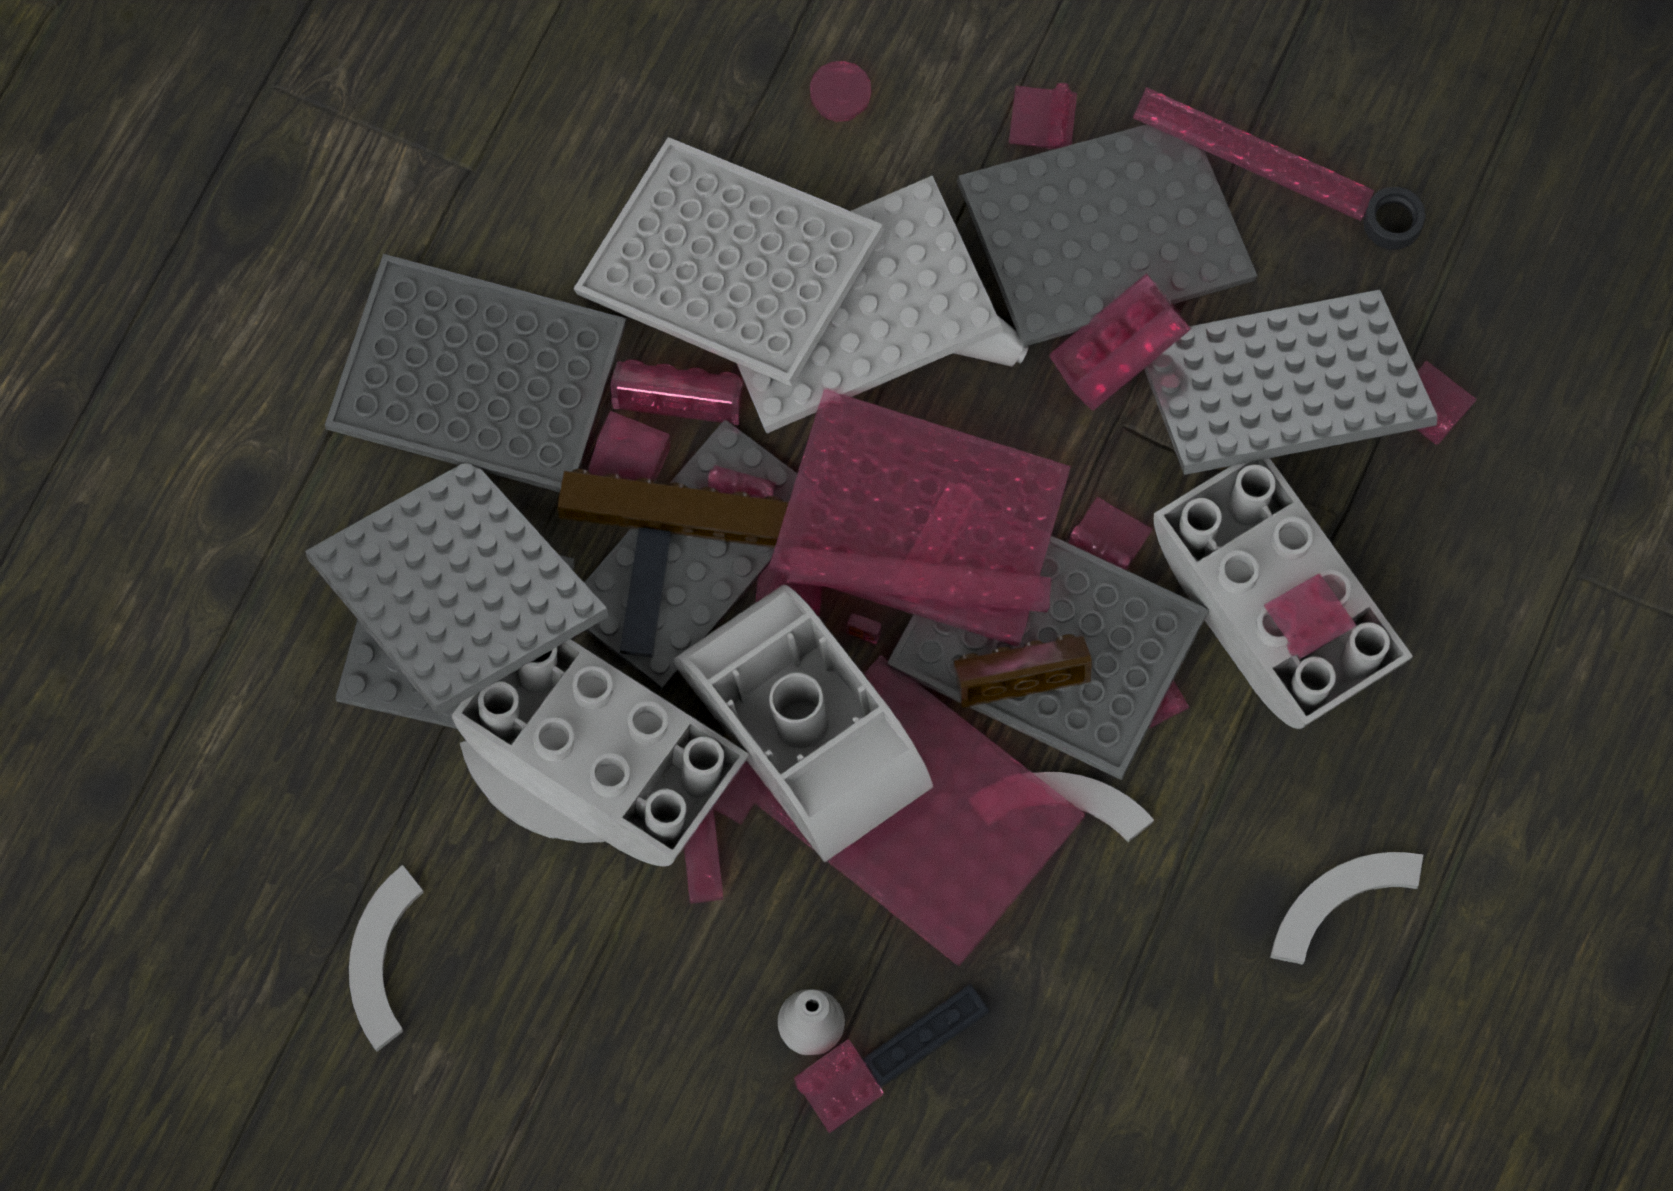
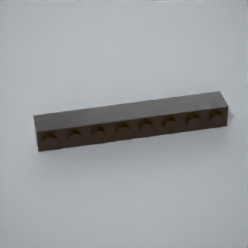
[558,469,821,554]

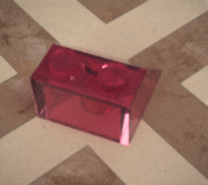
[588,411,671,481]

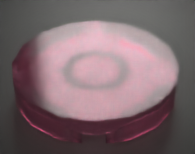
[810,61,871,122]

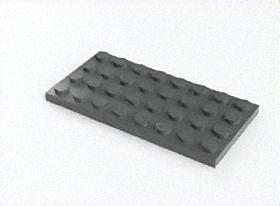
[584,420,825,691]

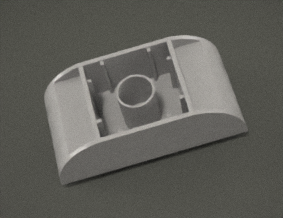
[1154,458,1413,729]
[674,585,933,863]
[452,639,749,866]

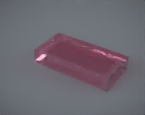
[713,760,766,825]

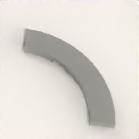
[460,741,605,843]
[968,772,1154,842]
[1270,852,1423,965]
[349,865,423,1052]

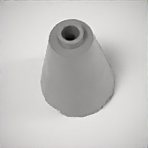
[954,315,1029,367]
[778,989,845,1055]

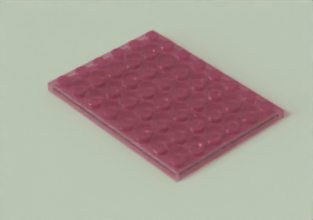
[768,389,1071,647]
[754,655,1085,966]

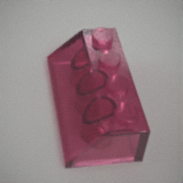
[1049,273,1191,411]
[610,360,744,425]

